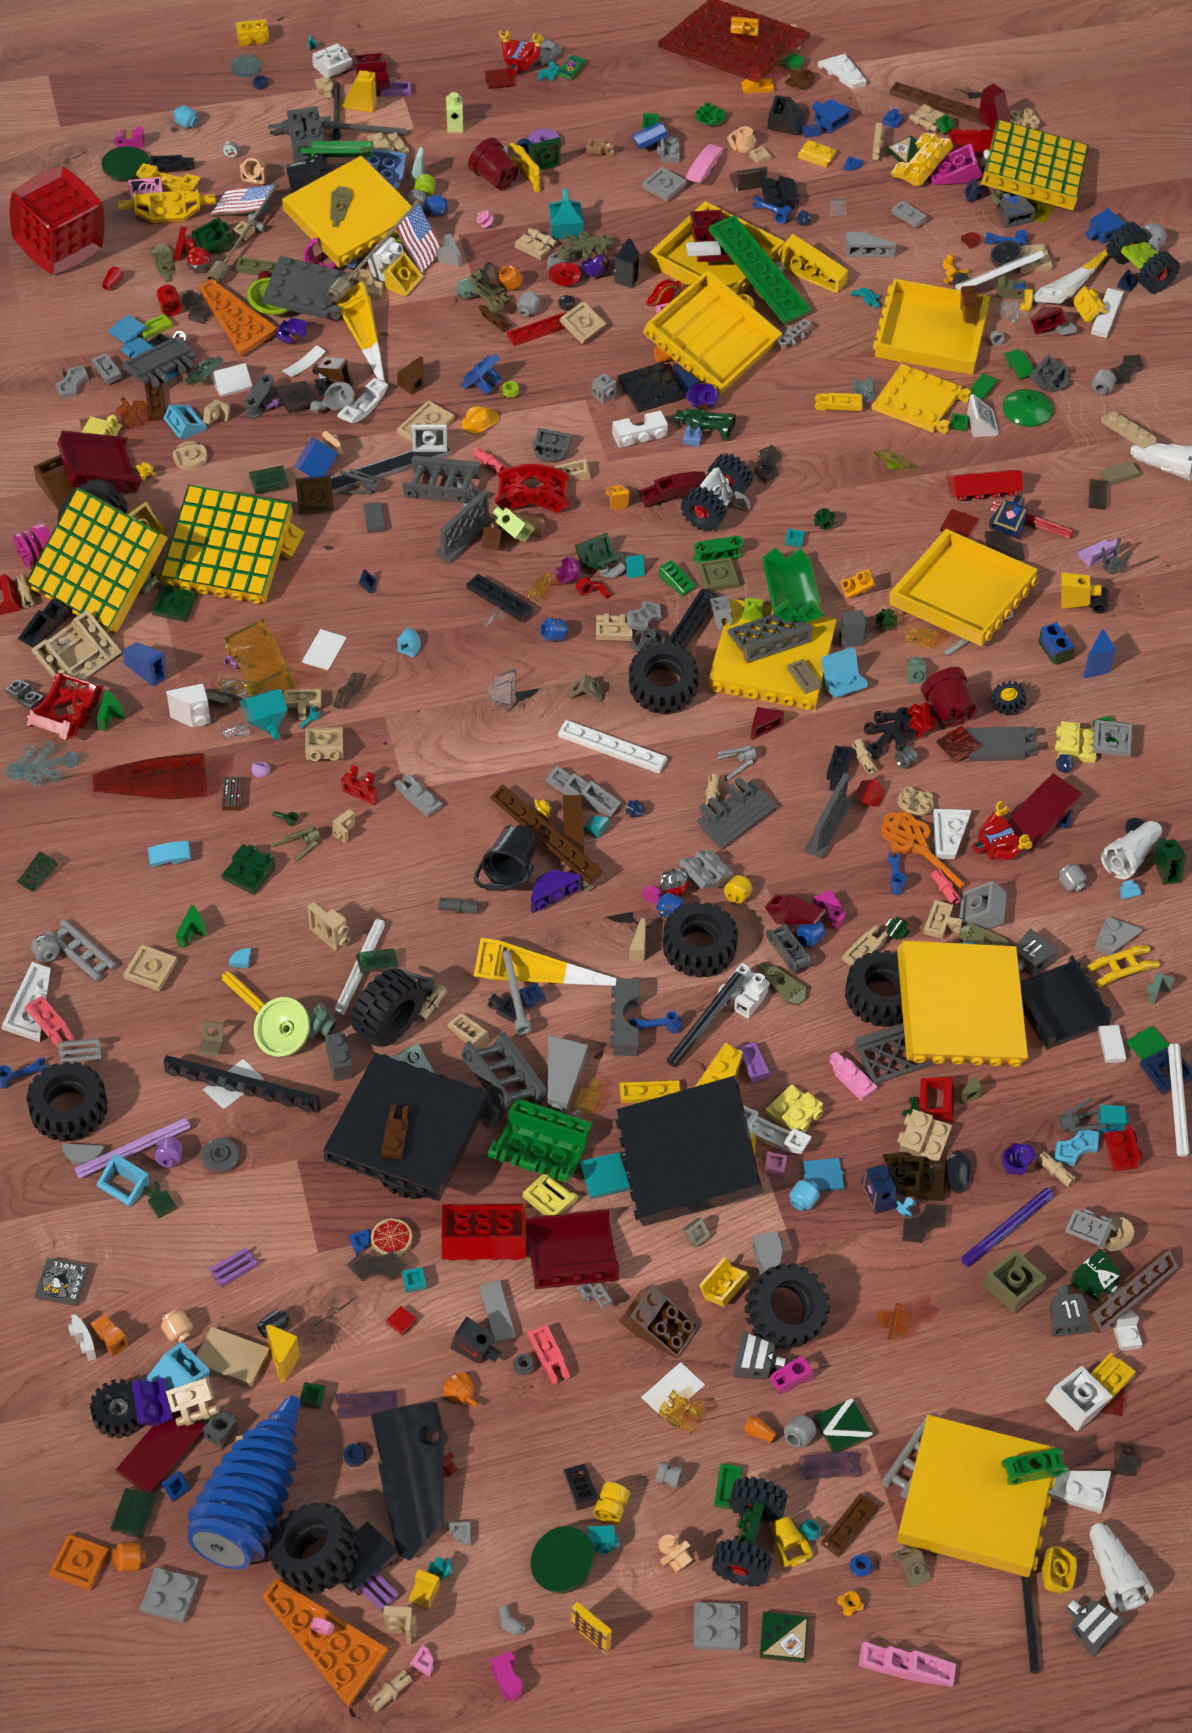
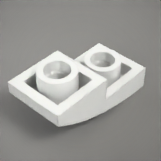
[68,1314,97,1361]

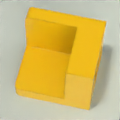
[409,1569,440,1610]

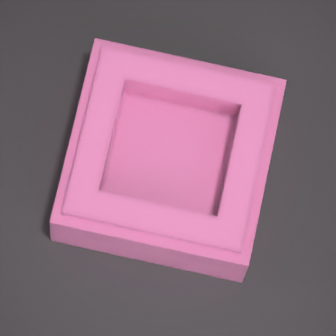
[763,1152,787,1176]

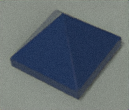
[359,569,376,594]

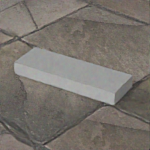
[479,1280,516,1344]

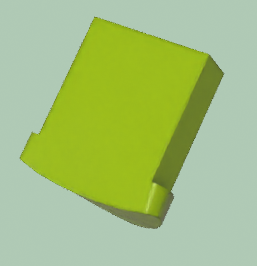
[742,598,764,621]

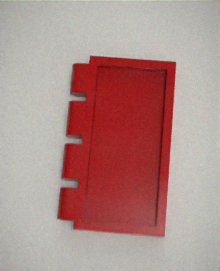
[948,129,994,157]

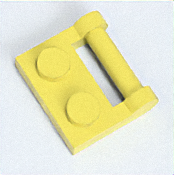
[523,1174,578,1216]

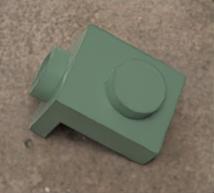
[906,657,926,683]
[1146,973,1175,1004]

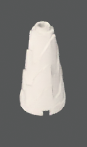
[1130,443,1192,481]
[1101,821,1162,879]
[1089,1523,1153,1612]

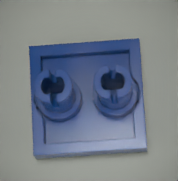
[461,353,503,395]

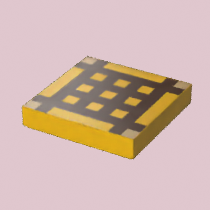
[571,1602,612,1654]

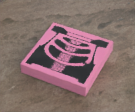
[128,177,162,210]

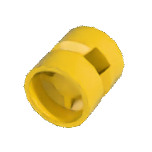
[593,1482,630,1524]

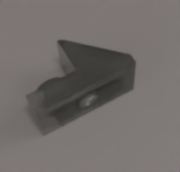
[1114,1442,1142,1476]

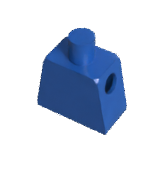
[812,99,851,134]
[1086,208,1126,244]

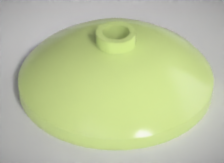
[254,997,310,1057]

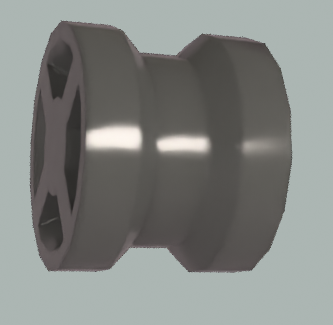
[895,746,918,769]

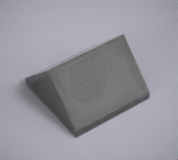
[729,166,768,191]

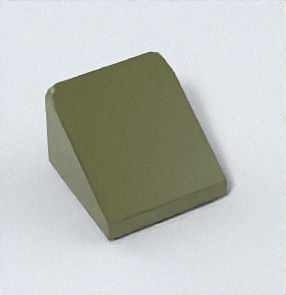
[960,1076,982,1104]

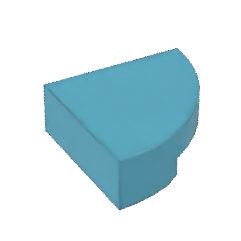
[229,948,251,968]

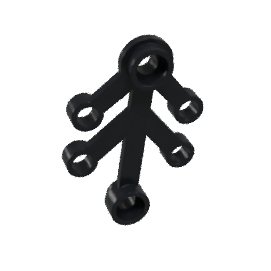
[864,707,916,759]

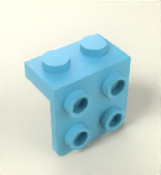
[822,647,868,697]

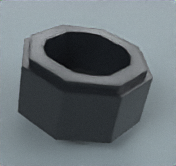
[558,295,575,311]

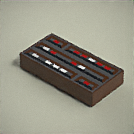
[222,777,244,811]

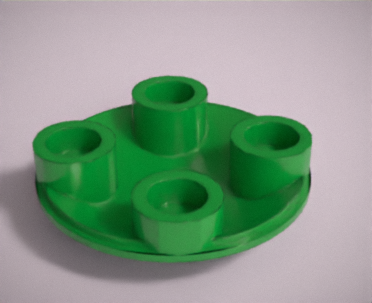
[695,102,726,125]

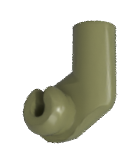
[990,189,1004,209]

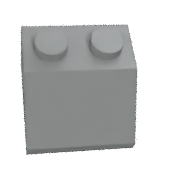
[959,881,1007,929]

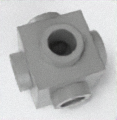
[592,373,616,404]

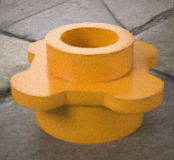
[837,1590,864,1616]

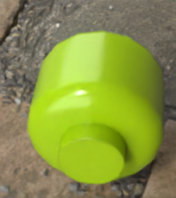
[414,174,436,197]

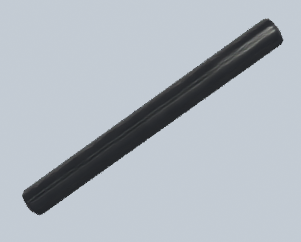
[667,972,744,1067]

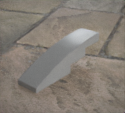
[545,765,621,817]

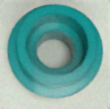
[799,1519,821,1540]

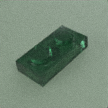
[356,948,399,973]

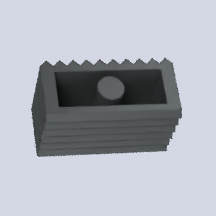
[839,610,868,647]
[325,1032,353,1081]

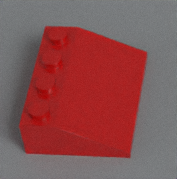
[441,1204,526,1261]

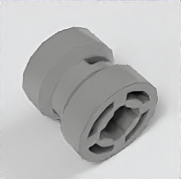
[655,1461,683,1489]

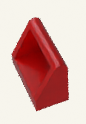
[0,574,21,615]
[919,1077,955,1122]

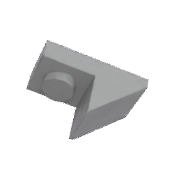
[437,233,462,267]

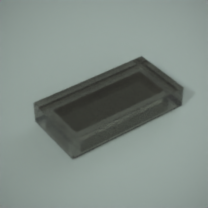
[1088,479,1107,510]

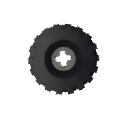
[90,1379,143,1439]

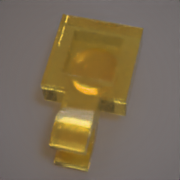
[527,572,551,603]
[904,628,938,649]
[575,1077,601,1114]

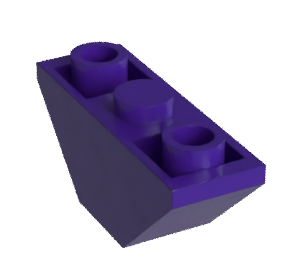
[530,870,582,914]

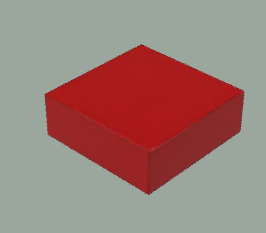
[386,1306,417,1336]

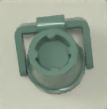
[308,1002,337,1039]

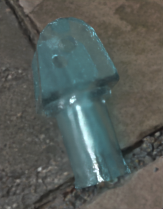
[852,376,875,401]

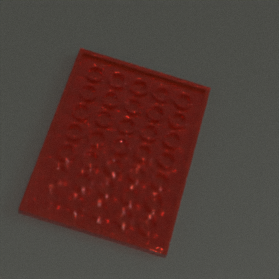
[658,0,810,83]

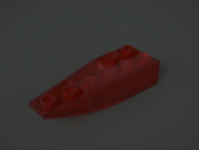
[92,753,208,800]

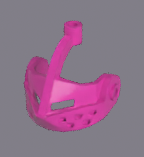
[303,237,336,269]

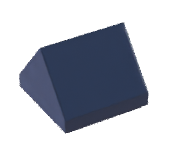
[1116,269,1137,292]

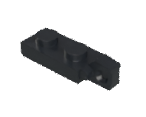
[150,155,195,172]
[826,745,853,791]

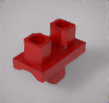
[908,702,938,738]

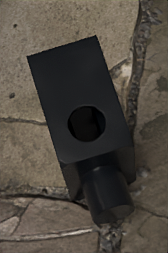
[450,1316,502,1364]

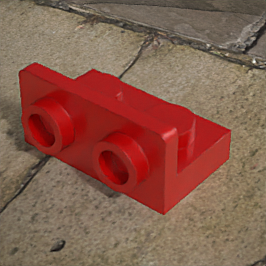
[1104,1124,1142,1172]

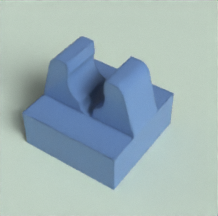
[683,426,703,447]

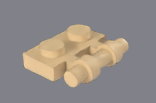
[909,104,945,133]
[515,228,557,261]
[596,613,632,641]
[166,1377,219,1426]

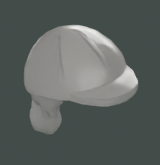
[1142,223,1166,252]
[310,382,355,413]

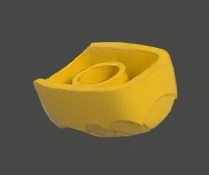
[1042,1546,1077,1595]

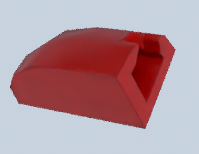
[857,779,886,807]

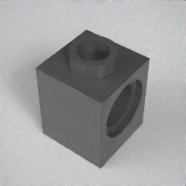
[203,1409,238,1450]

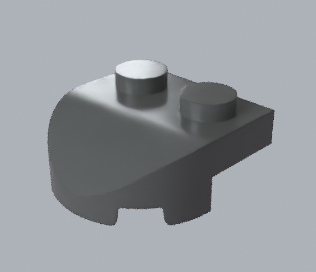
[1029,354,1070,392]
[533,428,572,462]

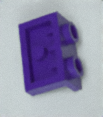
[132,1378,173,1427]

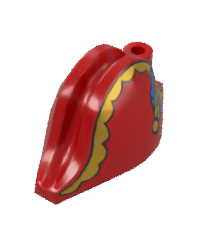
[646,279,684,306]

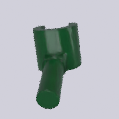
[272,811,298,826]

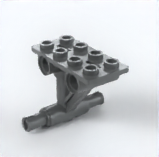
[268,106,332,170]

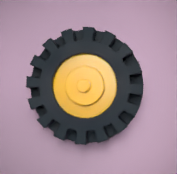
[992,681,1026,715]

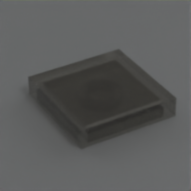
[274,380,320,413]

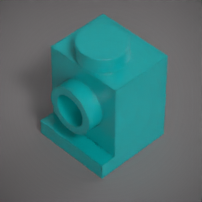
[587,1525,620,1554]

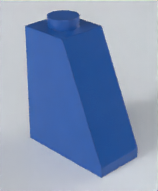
[122,642,167,687]

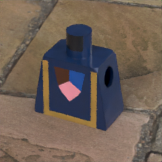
[989,495,1027,540]
[861,1164,896,1214]

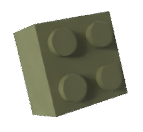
[983,1249,1047,1314]

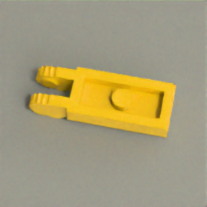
[815,393,862,411]

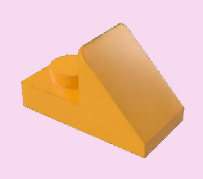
[741,70,774,93]
[605,485,629,510]

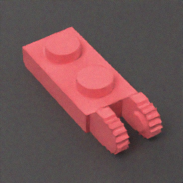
[25,996,74,1048]
[527,1325,570,1385]

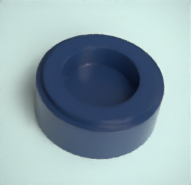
[253,75,268,90]
[343,1444,366,1467]

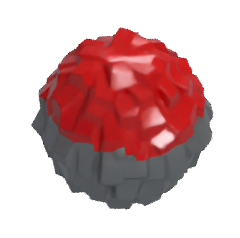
[186,247,212,274]
[659,867,690,896]

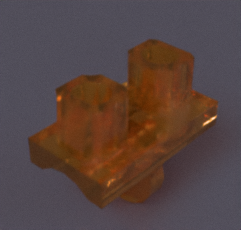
[116,397,146,429]
[876,1303,912,1341]

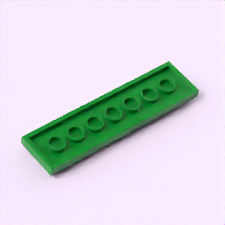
[708,215,811,325]

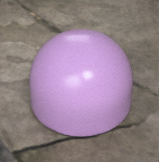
[251,761,271,778]

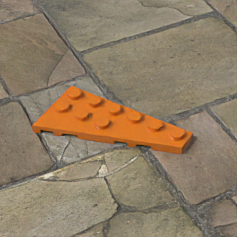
[199,279,278,357]
[262,1578,388,1709]

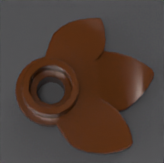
[785,69,815,89]

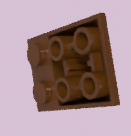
[33,454,79,511]
[619,1284,699,1358]

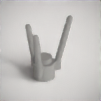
[717,745,756,780]

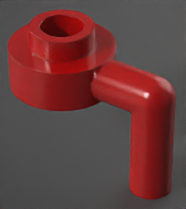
[575,577,611,599]

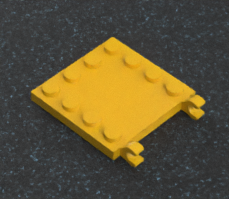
[872,364,971,434]

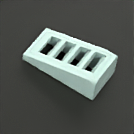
[410,147,424,182]

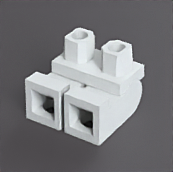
[312,43,352,77]
[367,237,403,281]
[718,963,770,1019]

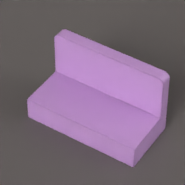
[1078,539,1121,568]

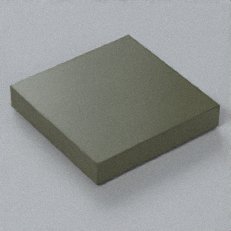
[697,557,740,592]

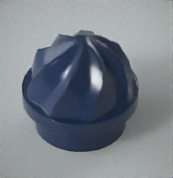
[516,138,532,153]
[794,209,811,226]
[1056,754,1074,773]
[626,799,645,818]

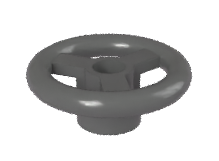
[630,627,666,653]

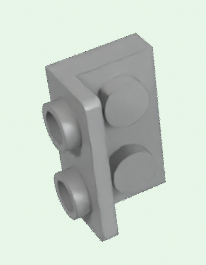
[657,136,680,163]
[1065,1208,1117,1248]

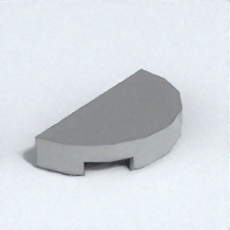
[547,252,577,271]
[63,1143,104,1166]

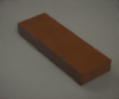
[145,381,165,421]
[821,1493,878,1558]

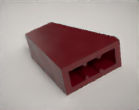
[978,83,1011,131]

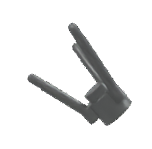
[339,468,379,495]
[1101,538,1133,575]
[390,967,435,997]
[1059,1098,1107,1133]

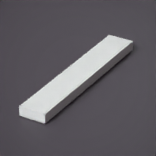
[955,251,1044,290]
[558,720,667,774]

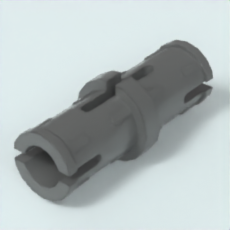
[438,897,479,914]

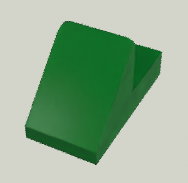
[97,690,125,731]
[176,905,207,948]

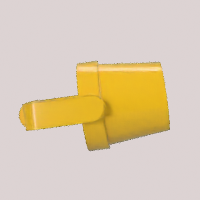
[769,1517,813,1568]

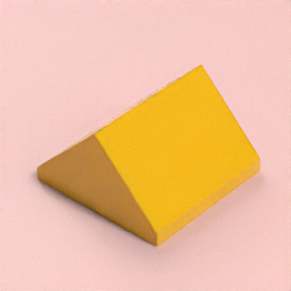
[384,251,424,297]
[266,1325,300,1383]

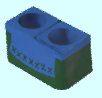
[1039,622,1074,665]

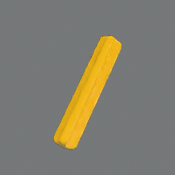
[222,971,265,1013]

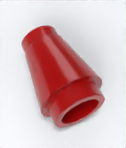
[101,266,124,291]

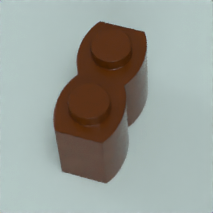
[960,285,980,324]

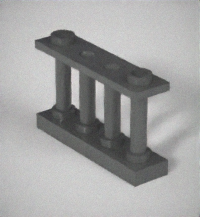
[402,456,482,503]
[461,1032,547,1114]

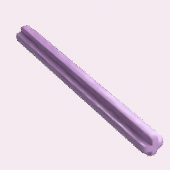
[75,1118,191,1179]

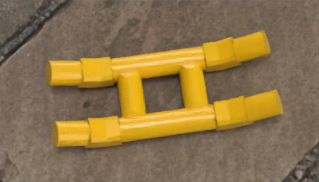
[509,143,540,193]
[1086,945,1160,988]

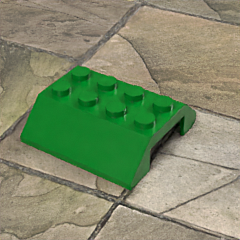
[488,1098,593,1183]

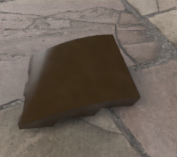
[883,1154,947,1201]

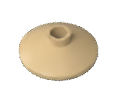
[1096,1217,1134,1251]

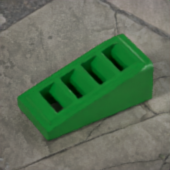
[658,560,696,596]

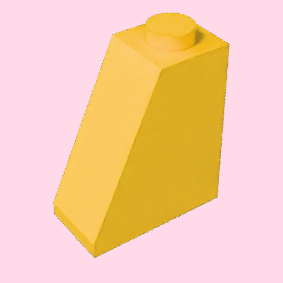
[342,71,376,113]

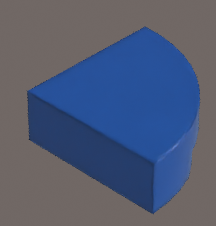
[843,156,863,171]
[349,1228,370,1256]

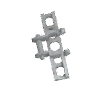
[776,319,812,348]
[576,1283,612,1309]

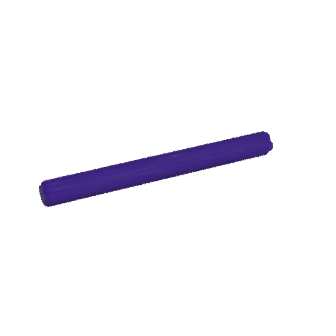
[961,1188,1054,1267]

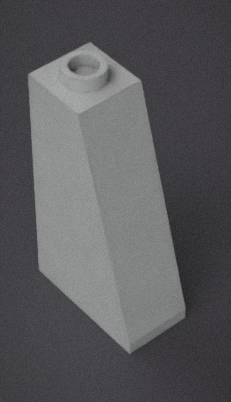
[548,1035,588,1114]

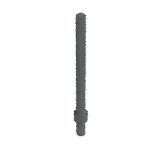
[320,120,406,135]

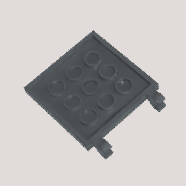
[262,255,353,319]

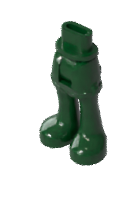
[674,409,736,441]

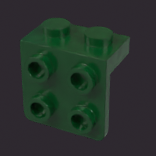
[575,533,625,569]

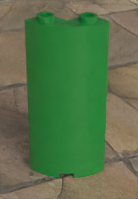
[762,548,824,623]

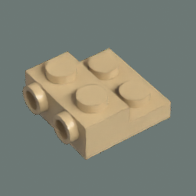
[367,132,410,157]
[305,727,343,761]
[307,902,350,951]
[897,1109,952,1161]

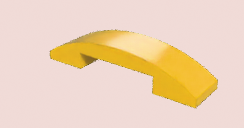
[136,163,201,191]

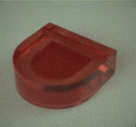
[961,232,981,249]

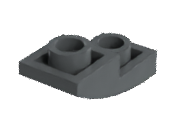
[5,679,45,711]

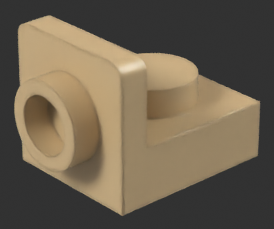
[203,400,230,424]
[332,809,355,843]

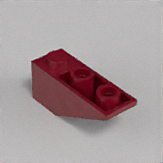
[765,894,826,925]

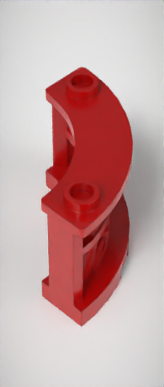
[495,464,570,514]
[27,672,104,740]

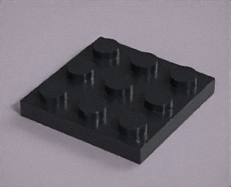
[618,362,685,413]

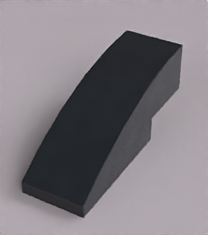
[18,599,70,648]

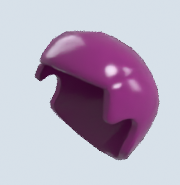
[556,556,581,584]

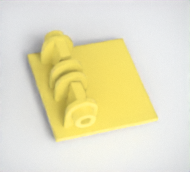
[82,415,122,436]

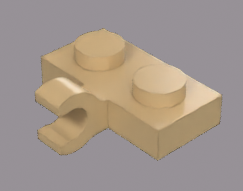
[284,689,321,720]
[924,900,962,939]

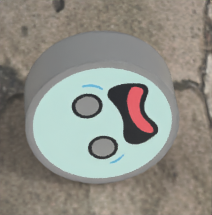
[222,141,239,158]

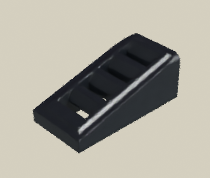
[564,1463,598,1511]

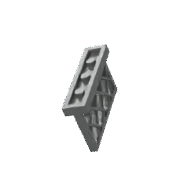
[436,489,494,564]
[727,614,812,663]
[805,773,852,859]
[853,1023,936,1085]

